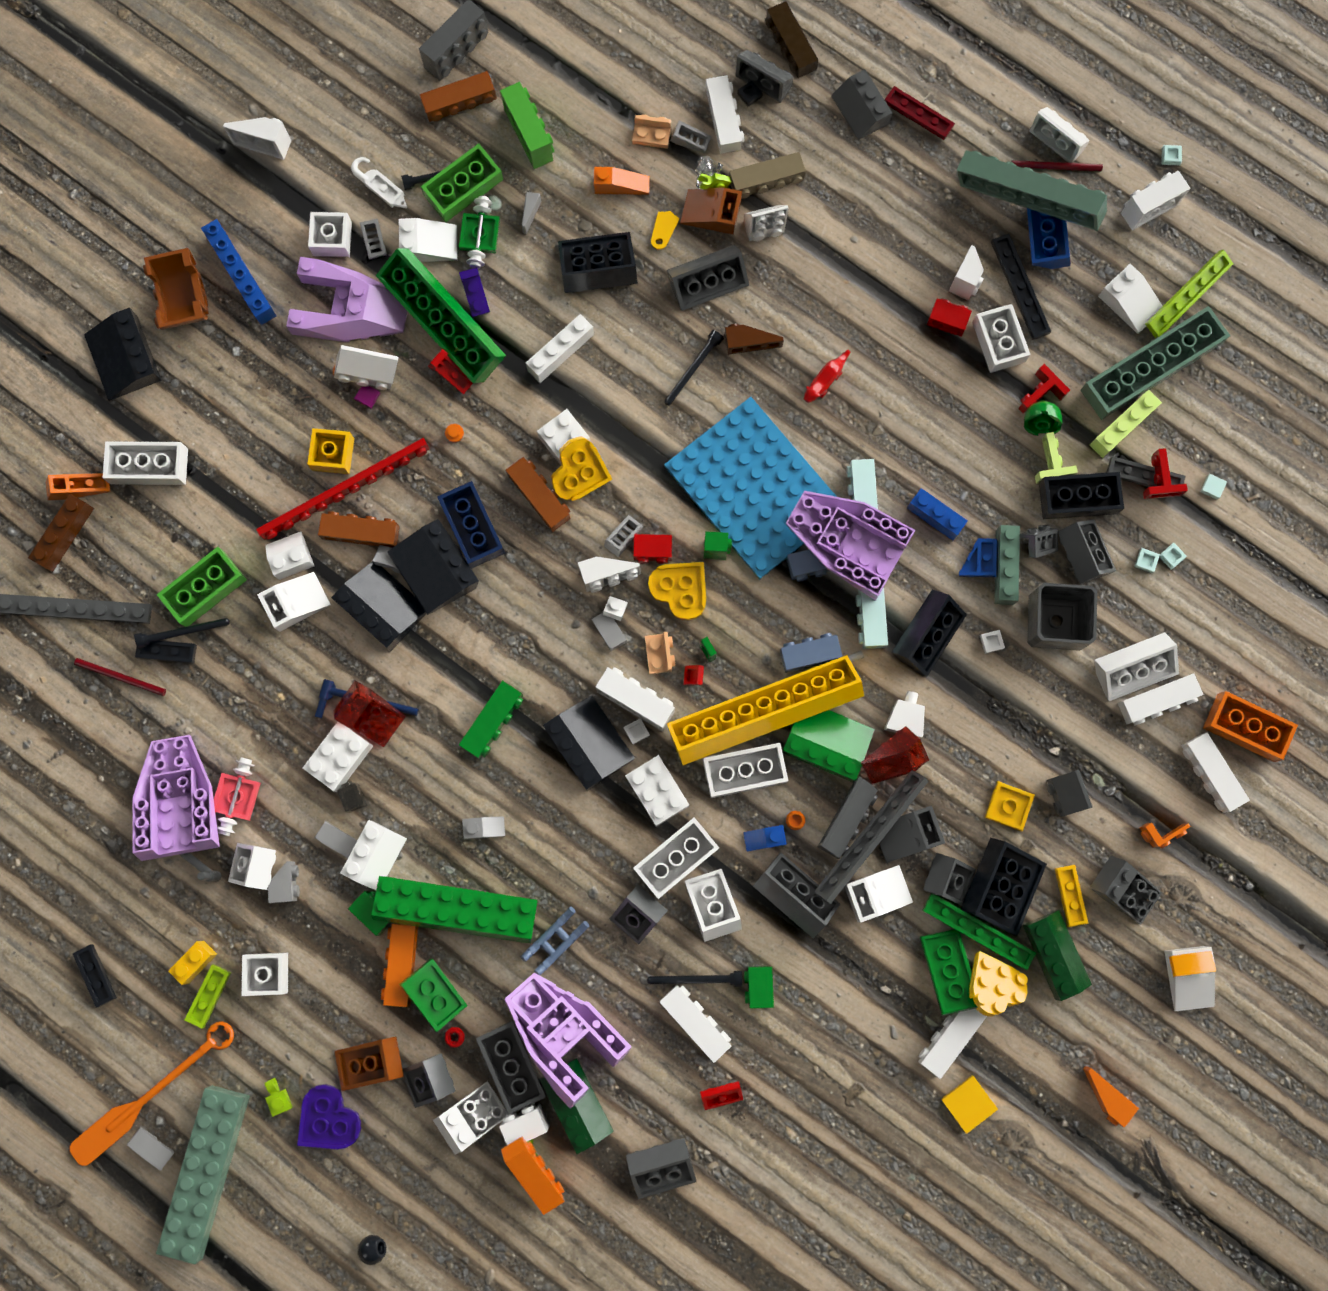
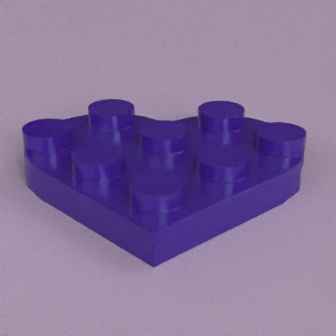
[297,1084,361,1149]

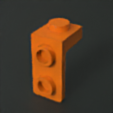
[1139,823,1191,849]

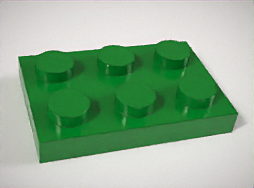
[399,958,468,1032]

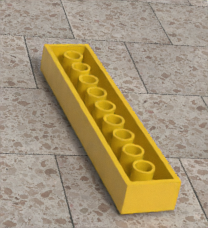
[667,655,864,765]

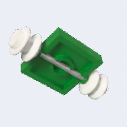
[459,196,500,269]

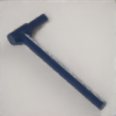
[315,679,419,719]

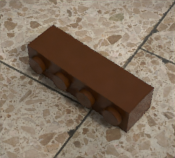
[28,494,94,572]

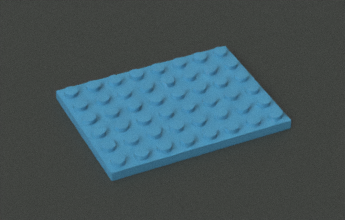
[664,397,837,580]

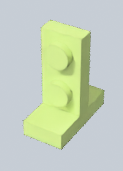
[1035,432,1078,484]

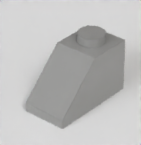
[462,817,505,840]

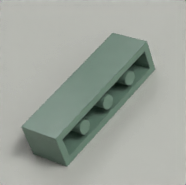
[994,525,1020,605]

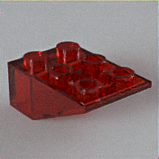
[333,680,406,747]
[861,726,929,784]

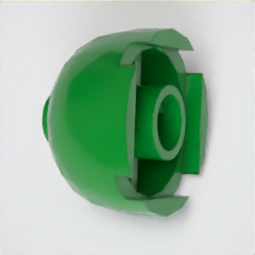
[1024,401,1062,436]

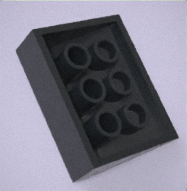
[558,232,638,293]
[84,307,162,401]
[387,519,479,615]
[331,561,426,651]
[543,695,635,791]
[961,837,1047,936]

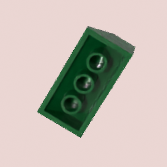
[1023,910,1092,1001]
[540,1058,614,1154]

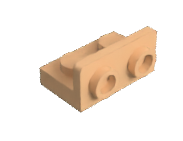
[632,114,671,149]
[645,632,675,675]

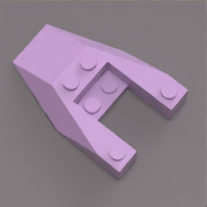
[286,257,407,342]
[505,973,631,1109]

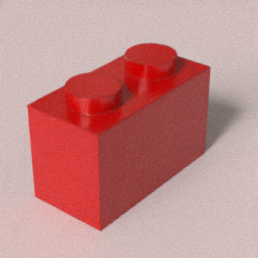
[927,298,972,337]
[634,534,672,564]

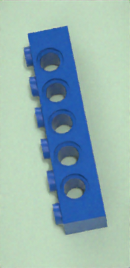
[201,219,277,325]

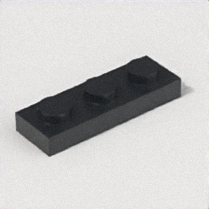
[135,640,197,664]
[72,944,117,1008]

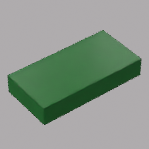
[700,637,717,662]

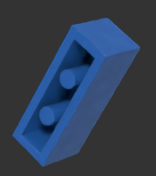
[907,488,968,541]

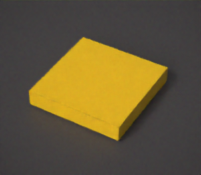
[984,781,1035,832]
[941,1075,998,1134]

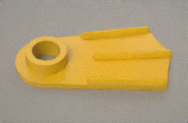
[651,211,680,250]

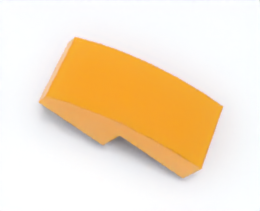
[1169,951,1216,977]

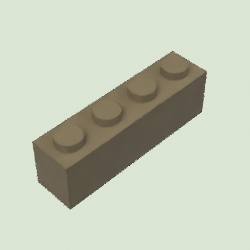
[729,152,806,199]

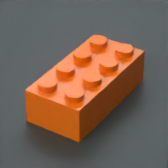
[1203,691,1298,762]

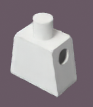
[884,691,925,739]

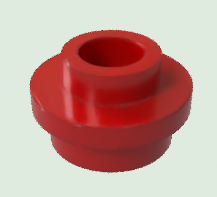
[445,1027,465,1048]

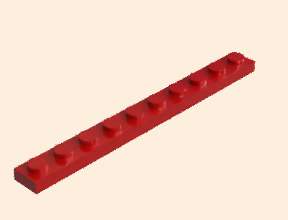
[256,438,430,540]

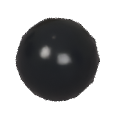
[357,1235,387,1265]

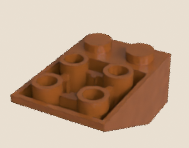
[680,188,742,235]

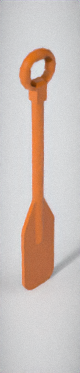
[70,1021,234,1166]

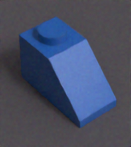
[743,825,787,852]

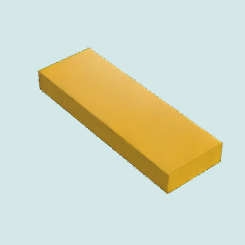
[1054,865,1089,927]

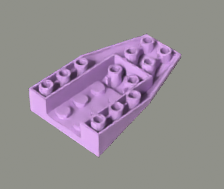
[786,491,915,601]
[132,735,220,861]

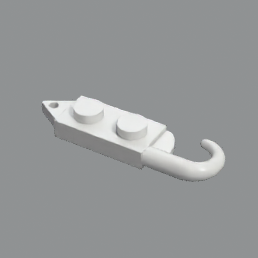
[351,157,407,208]

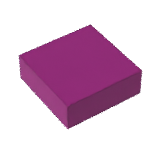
[354,386,381,409]

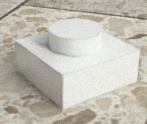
[603,596,628,621]
[980,630,1005,654]
[624,718,650,745]

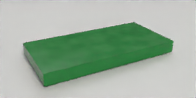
[920,929,978,1016]

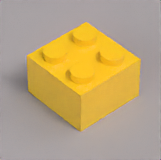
[307,428,354,474]

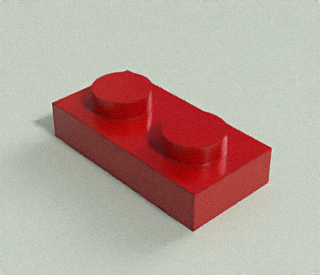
[700,1081,744,1110]

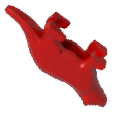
[804,350,850,403]

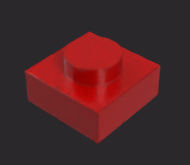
[683,665,704,686]

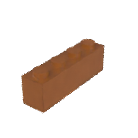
[419,71,497,122]
[506,457,571,532]
[318,511,400,548]

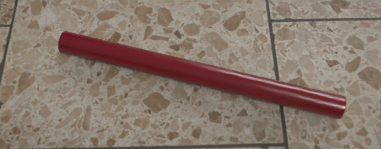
[1011,160,1103,172]
[74,658,166,696]

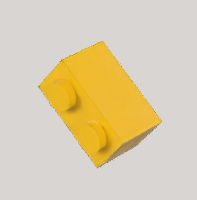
[168,941,217,985]

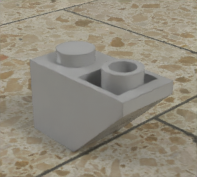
[268,861,300,903]

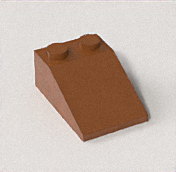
[335,1036,404,1091]

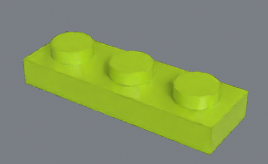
[184,964,231,1029]

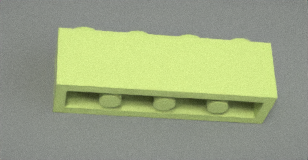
[1090,389,1162,458]

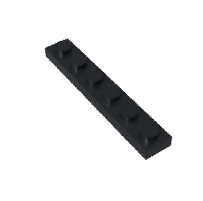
[991,234,1052,340]

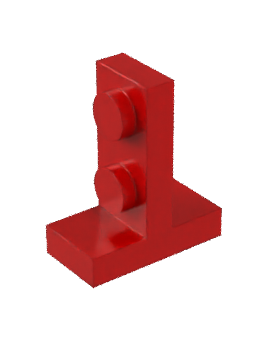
[428,348,473,395]
[1018,363,1070,414]
[1143,448,1188,499]

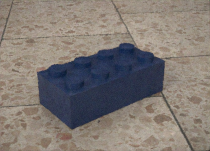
[437,481,505,569]

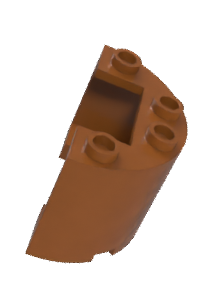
[143,248,209,330]

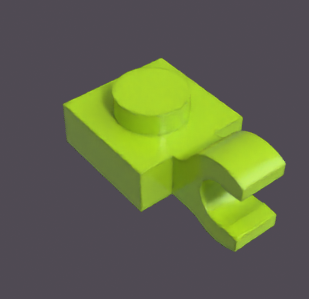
[697,173,731,190]
[265,1078,293,1117]

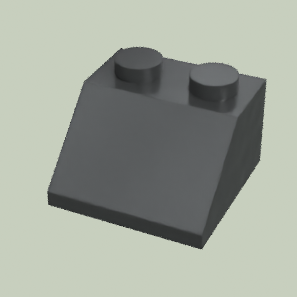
[1046,770,1093,817]
[923,853,976,906]
[609,885,668,944]
[403,1053,456,1108]

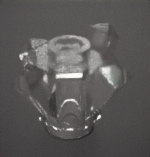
[695,156,723,189]

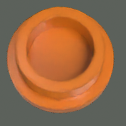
[445,424,464,443]
[786,811,805,830]

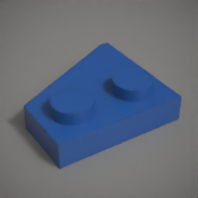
[959,538,997,577]

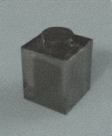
[337,781,367,813]

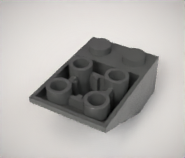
[879,806,945,863]
[1090,855,1162,925]

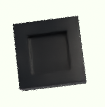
[737,80,763,107]

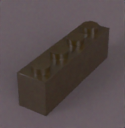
[765,1,819,78]

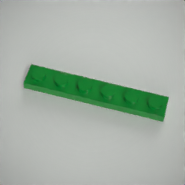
[922,893,1036,970]

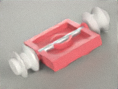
[214,757,261,836]

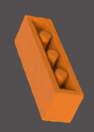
[381,924,418,1007]
[501,1136,565,1215]

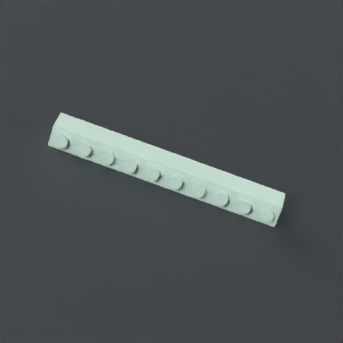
[846,459,888,649]

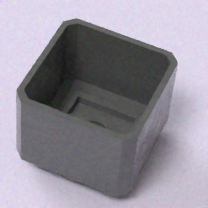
[1027,583,1097,651]

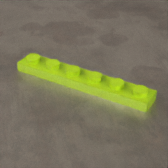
[1145,250,1233,338]

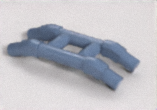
[520,907,589,976]

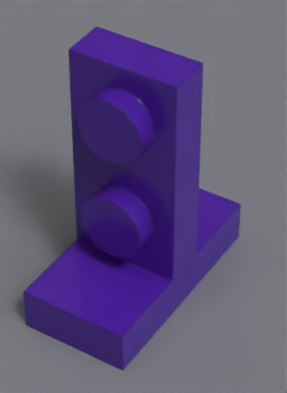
[459,268,490,317]

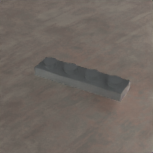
[1107,456,1186,487]

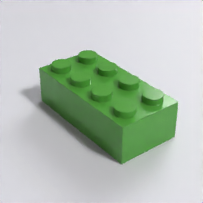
[500,82,555,169]
[421,143,503,223]
[157,547,247,627]

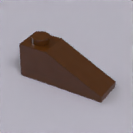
[725,324,784,355]

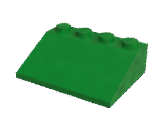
[782,710,875,783]

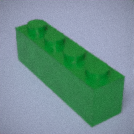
[459,680,524,759]

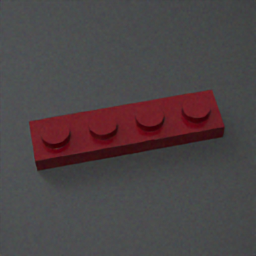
[885,86,955,140]

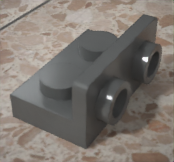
[1020,525,1058,558]

